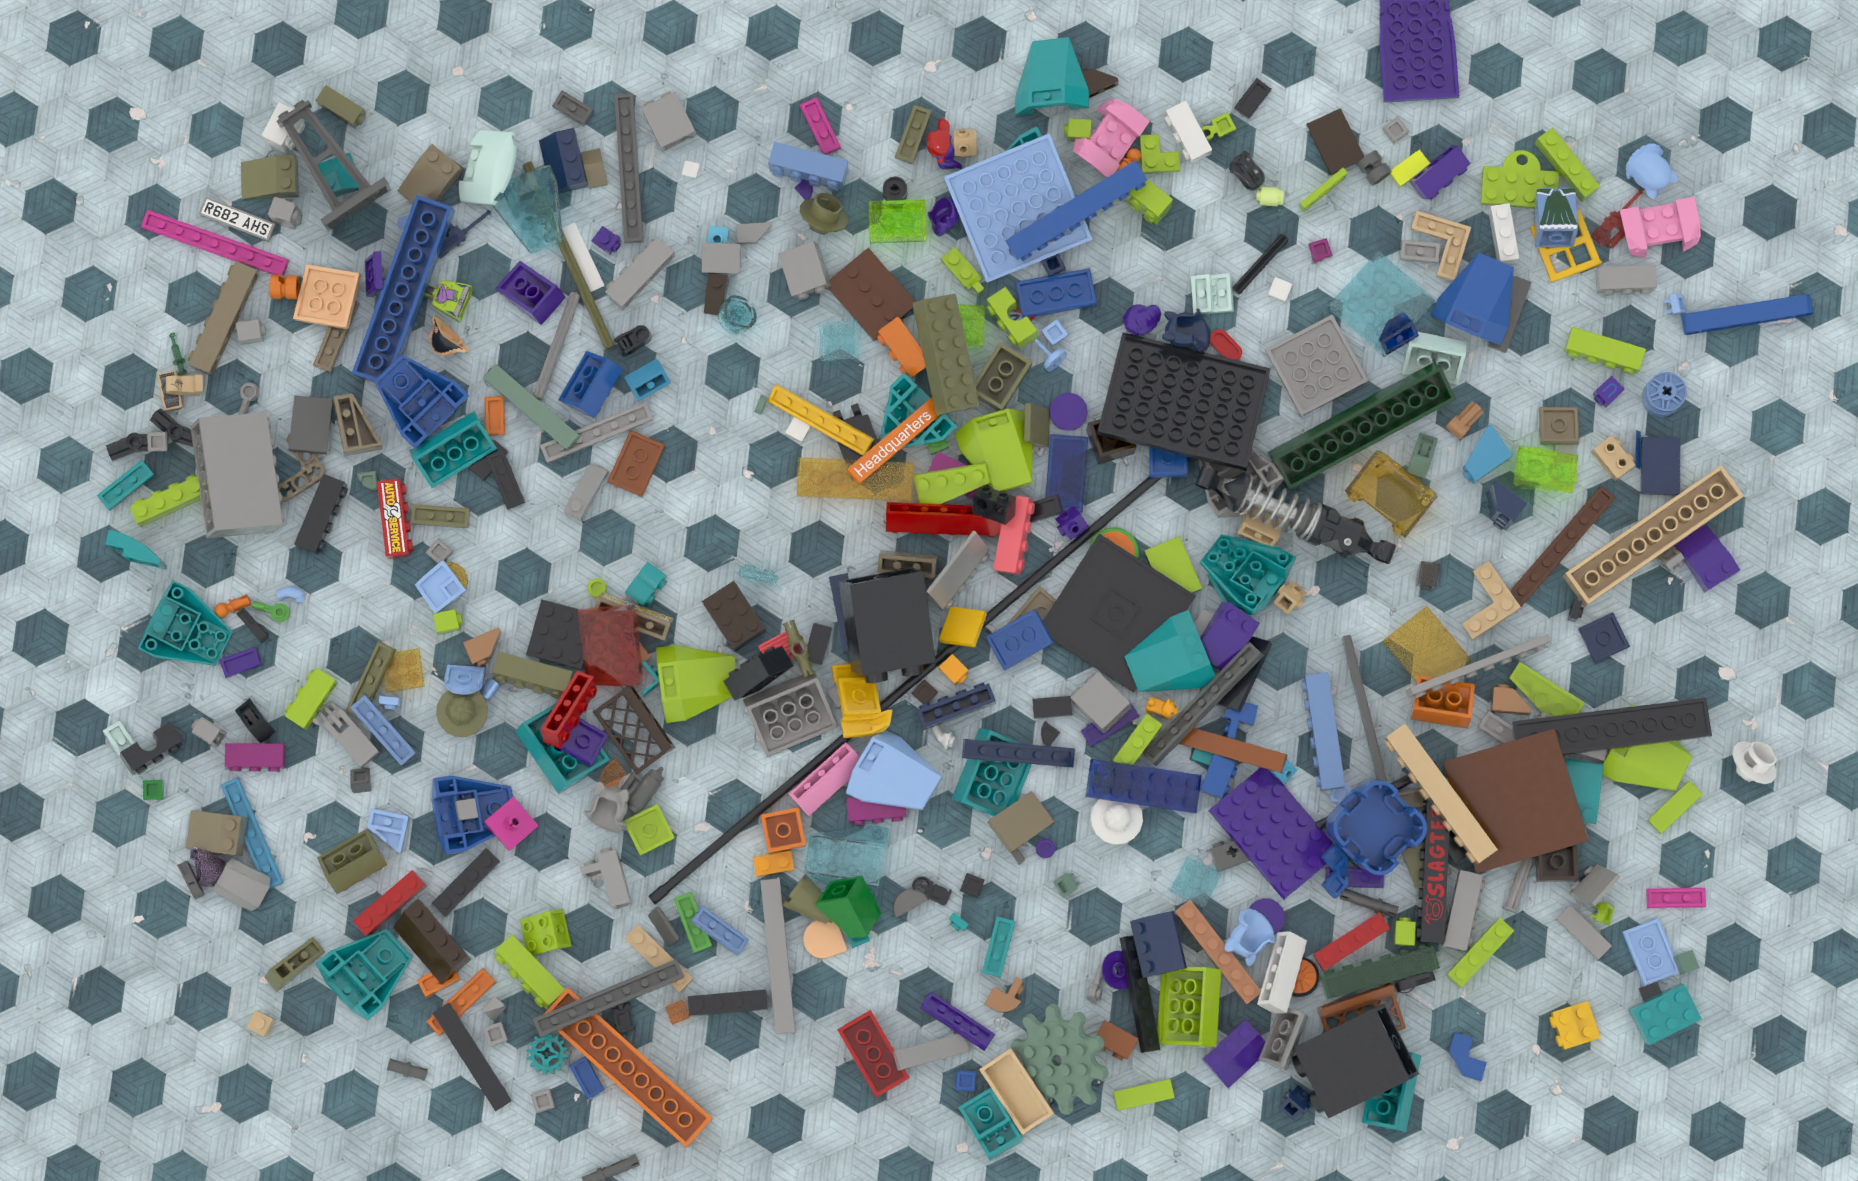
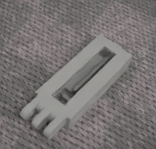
[318,701,380,768]

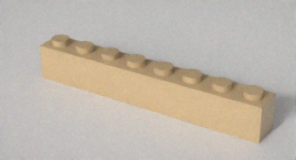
[1385,724,1498,864]

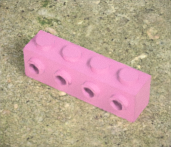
[789,742,860,816]

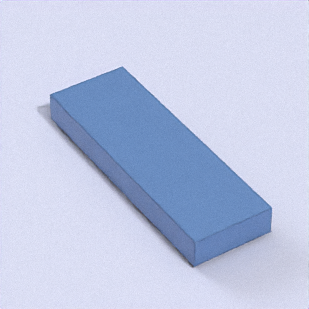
[691,905,749,956]

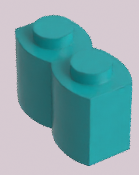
[625,562,667,607]

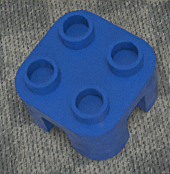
[1326,778,1427,875]

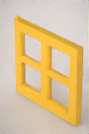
[1530,209,1602,283]

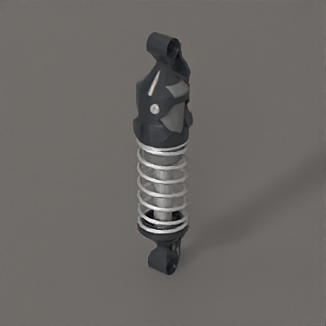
[1195,466,1396,564]

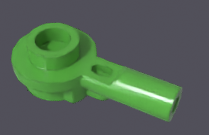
[252,601,290,622]

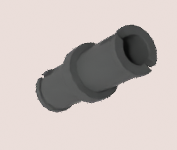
[387,1058,428,1081]

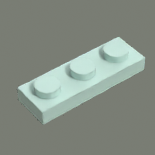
[103,721,151,780]

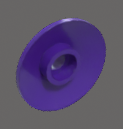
[1102,951,1128,990]

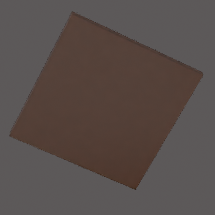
[1443,729,1589,874]

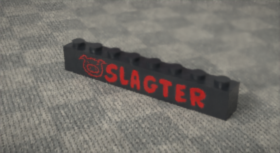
[1416,796,1449,944]

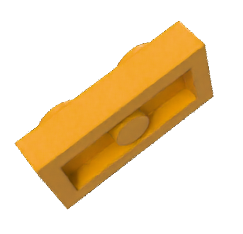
[753,851,795,877]

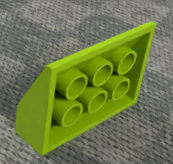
[1157,967,1221,1048]

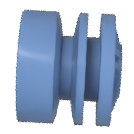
[1642,372,1687,417]

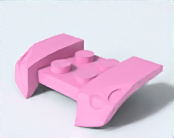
[1073,99,1150,178]
[1620,197,1701,258]

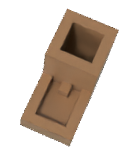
[984,977,1025,1013]

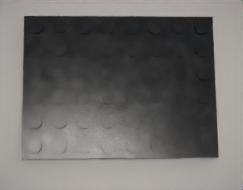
[1097,332,1271,471]

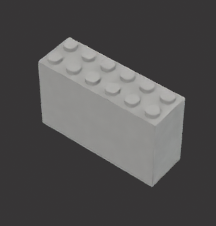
[190,412,285,538]

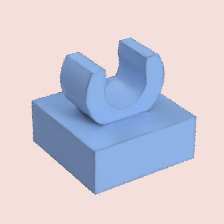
[1663,293,1687,315]

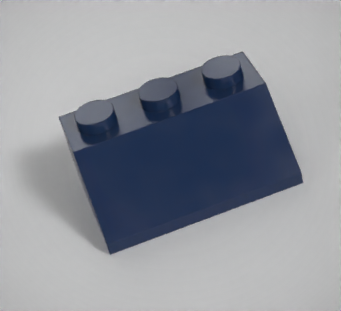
[539,128,588,195]
[1487,481,1527,531]
[1130,911,1187,978]

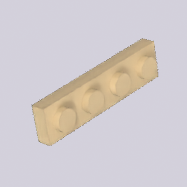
[625,925,693,992]

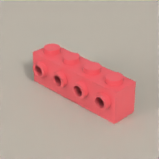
[993,495,1035,575]

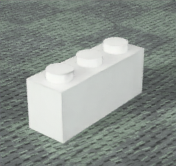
[1164,101,1212,164]
[1488,203,1519,265]

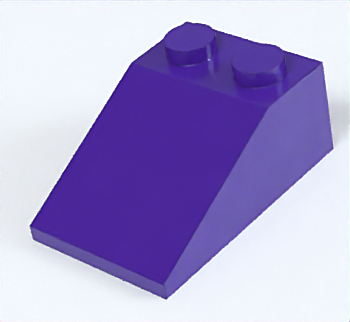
[495,261,566,325]
[1674,525,1740,593]
[1200,602,1260,670]

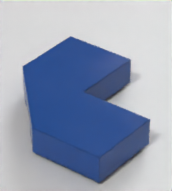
[1321,844,1348,899]
[1449,1032,1487,1081]

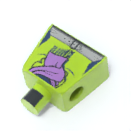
[425,280,473,323]

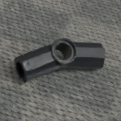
[150,408,193,447]
[106,432,148,461]

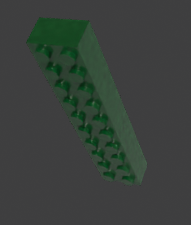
[1267,362,1456,490]

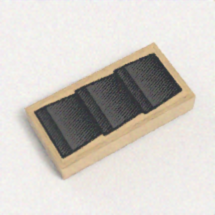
[157,370,184,412]

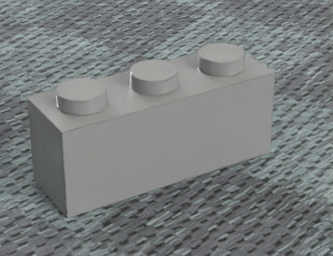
[1596,265,1657,296]

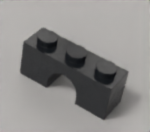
[120,722,182,776]

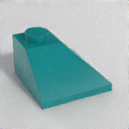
[318,153,359,199]

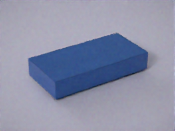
[569,1056,605,1100]

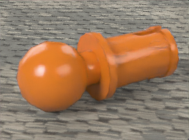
[1116,148,1141,172]
[215,594,251,617]

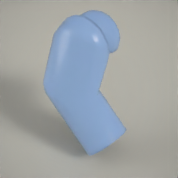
[276,586,305,603]

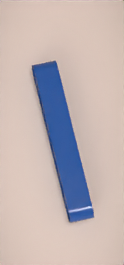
[1681,294,1814,335]

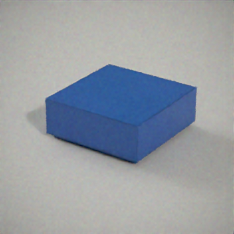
[955,1070,976,1092]

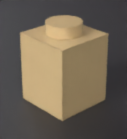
[247,1010,276,1037]

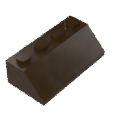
[393,899,472,985]

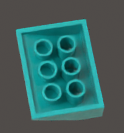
[515,704,610,794]
[951,728,1032,817]
[1565,759,1603,824]

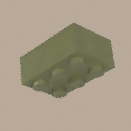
[975,342,1032,411]

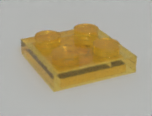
[384,648,425,693]

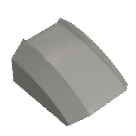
[214,858,270,911]

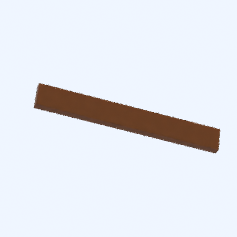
[1510,486,1615,613]

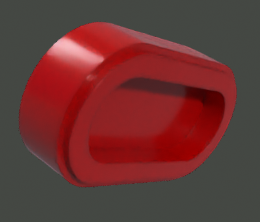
[1210,329,1242,360]

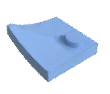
[415,560,467,613]

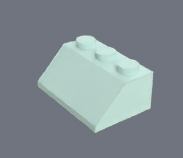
[1402,330,1467,385]

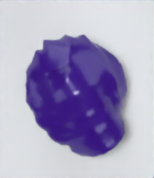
[928,197,959,237]
[1123,304,1161,336]

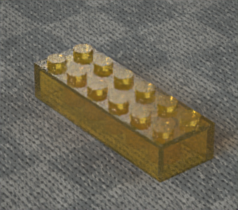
[797,457,914,502]

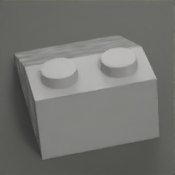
[1569,864,1620,910]

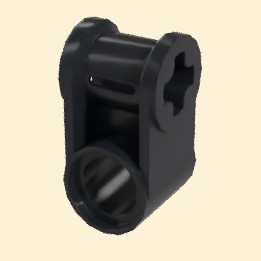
[614,325,652,357]

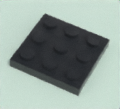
[526,599,597,670]

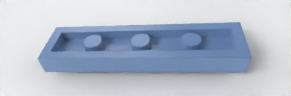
[350,695,416,765]

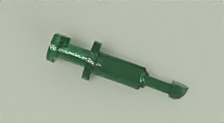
[169,332,187,376]

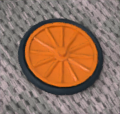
[1292,957,1320,997]

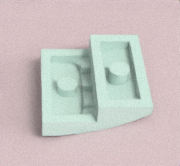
[1191,273,1234,314]

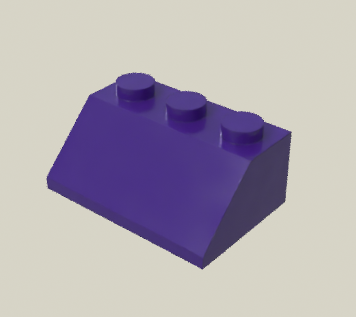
[1202,1019,1265,1088]

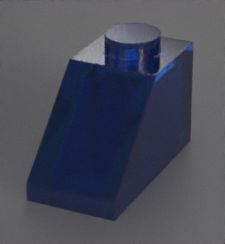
[1379,312,1419,355]

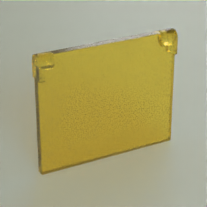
[1383,606,1471,681]

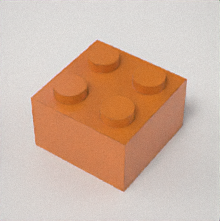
[761,807,806,854]

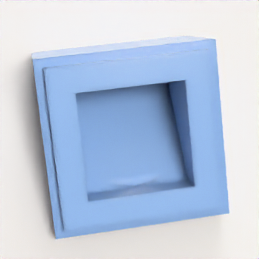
[479,678,500,701]

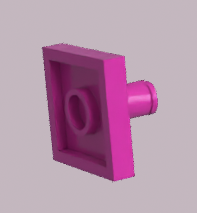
[484,796,538,851]

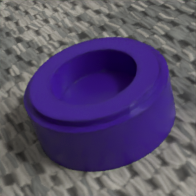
[1036,839,1055,859]

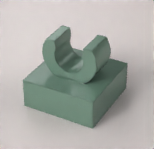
[1053,873,1080,898]

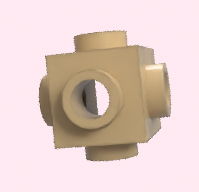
[951,128,977,157]
[1273,581,1307,615]

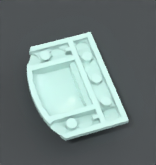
[459,130,517,205]

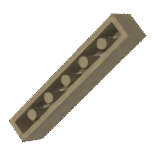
[188,261,259,376]

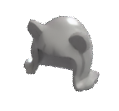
[583,781,629,832]

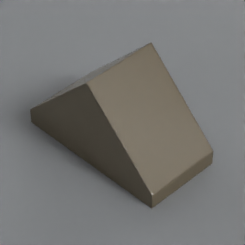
[581,148,608,189]

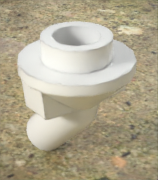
[932,725,956,750]

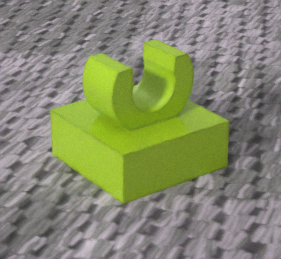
[1590,902,1615,926]

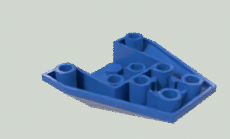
[1431,252,1514,345]

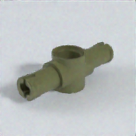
[783,620,815,678]

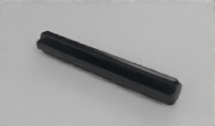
[1233,234,1289,294]

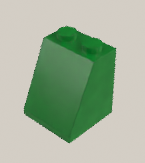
[816,876,881,938]

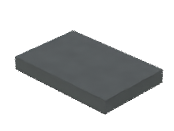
[288,395,333,455]

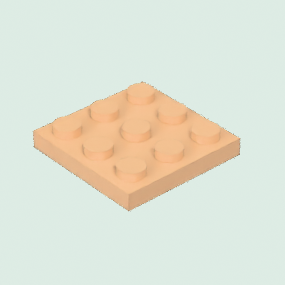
[293,264,362,329]

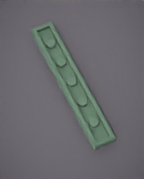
[483,364,580,451]

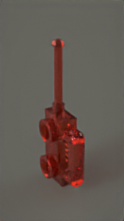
[1591,189,1643,249]

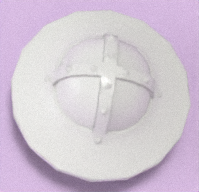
[1732,741,1777,784]
[1091,793,1143,845]

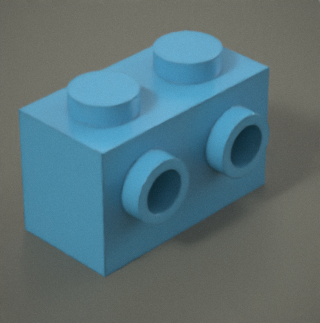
[624,359,671,402]

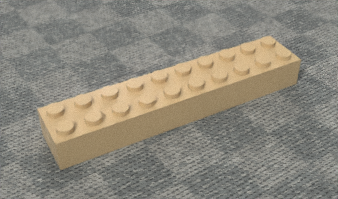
[1562,465,1744,607]

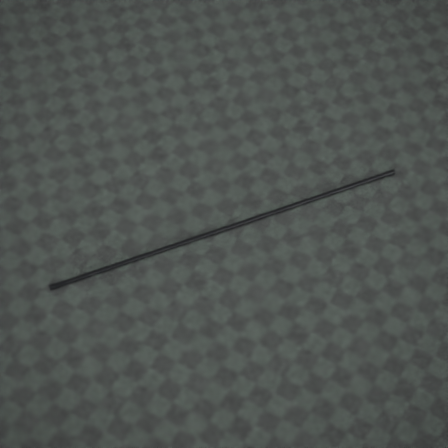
[648,476,1163,905]

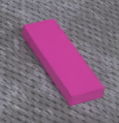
[800,97,841,155]
[1646,888,1706,908]

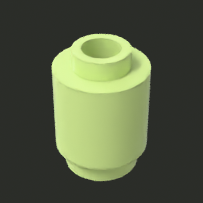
[1256,186,1284,207]

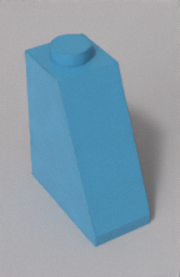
[1462,424,1513,484]

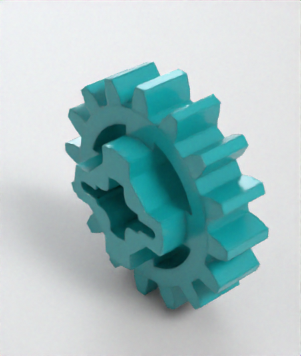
[526,1033,569,1075]

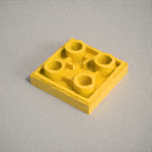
[938,607,987,647]

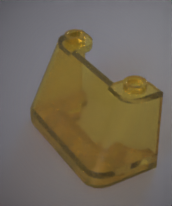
[1345,450,1438,538]

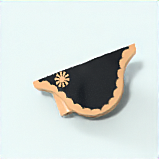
[428,316,469,356]

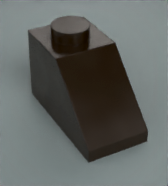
[1082,69,1119,99]
[704,273,729,317]

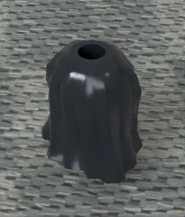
[1229,151,1265,191]

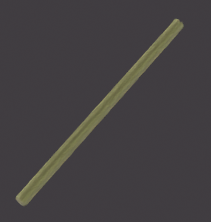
[523,161,614,350]

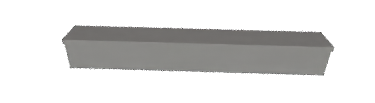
[760,877,796,1034]

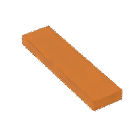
[426,968,496,1036]

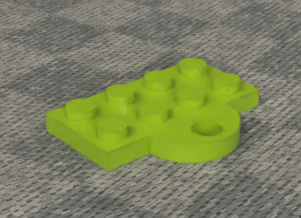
[1480,150,1559,209]

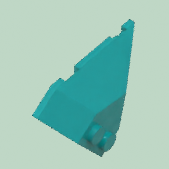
[880,372,958,449]

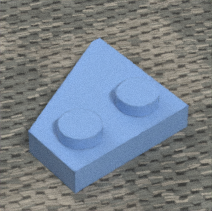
[367,809,410,853]

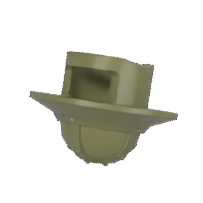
[800,193,848,235]
[436,690,488,737]

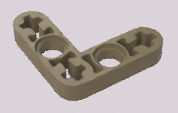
[278,434,326,502]

